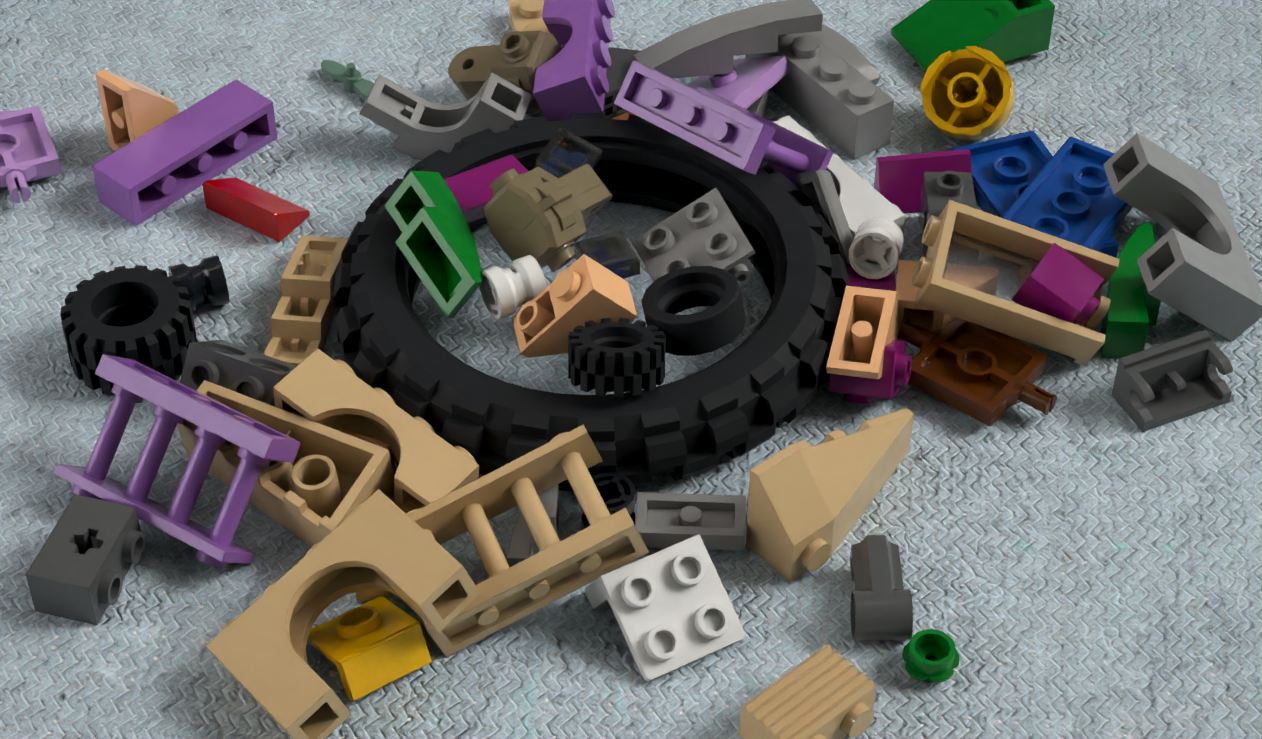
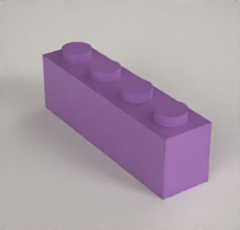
[92,79,277,226]

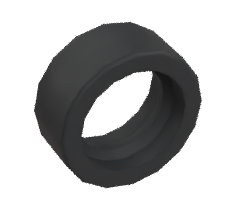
[641,266,746,356]

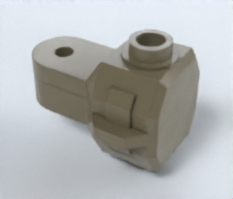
[448,30,562,114]
[484,164,613,272]

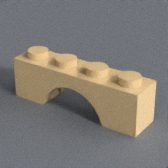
[273,348,479,513]

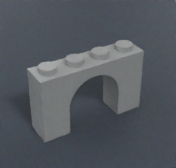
[1103,133,1262,342]

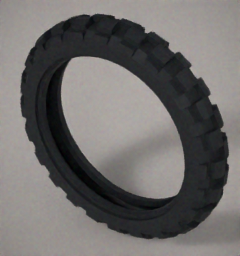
[333,113,849,491]

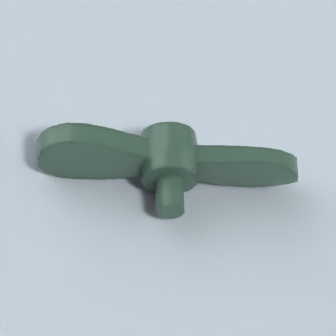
[321,60,374,101]

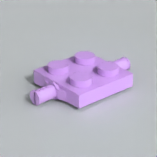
[0,105,62,203]

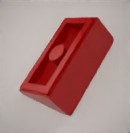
[202,177,310,242]

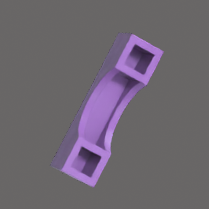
[533,0,615,121]

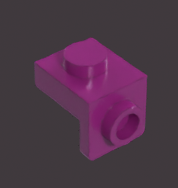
[829,340,912,404]

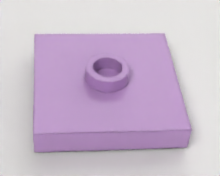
[689,56,790,109]

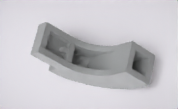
[359,72,532,160]

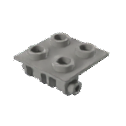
[631,188,756,286]

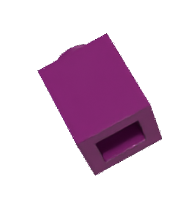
[1011,242,1104,326]

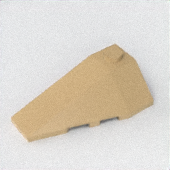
[746,408,914,583]

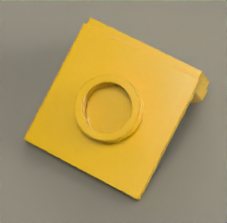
[307,595,432,701]

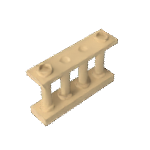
[406,424,649,657]

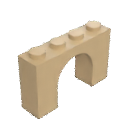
[206,489,481,739]

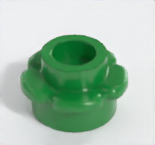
[902,629,959,683]

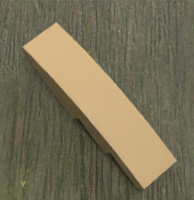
[263,236,348,366]

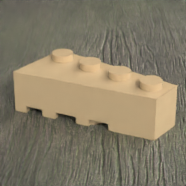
[177,380,394,547]

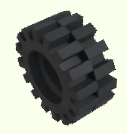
[568,318,666,397]

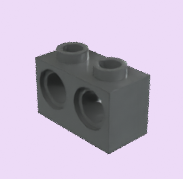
[180,340,297,407]

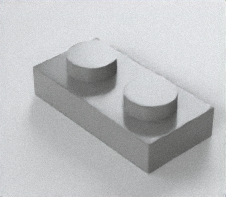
[635,492,746,551]

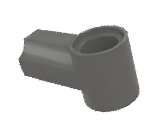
[850,535,913,641]

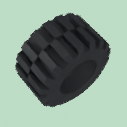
[60,265,197,396]

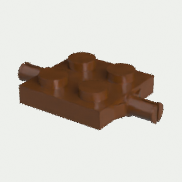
[898,317,1057,427]

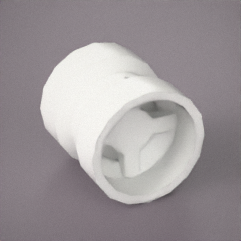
[849,217,904,280]
[480,255,547,320]

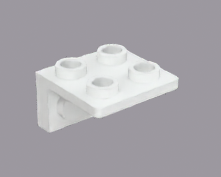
[584,534,745,681]

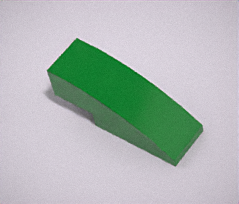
[385,170,482,318]
[1100,223,1161,359]

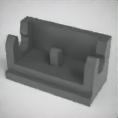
[1111,329,1233,432]

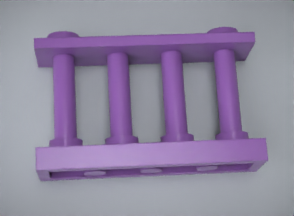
[614,60,834,187]
[54,354,301,569]

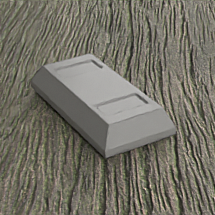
[796,169,853,264]

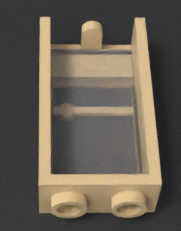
[912,200,1120,366]

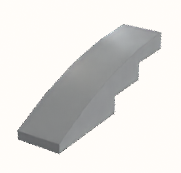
[634,0,823,79]

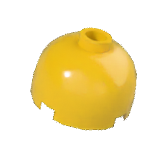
[921,46,1014,141]

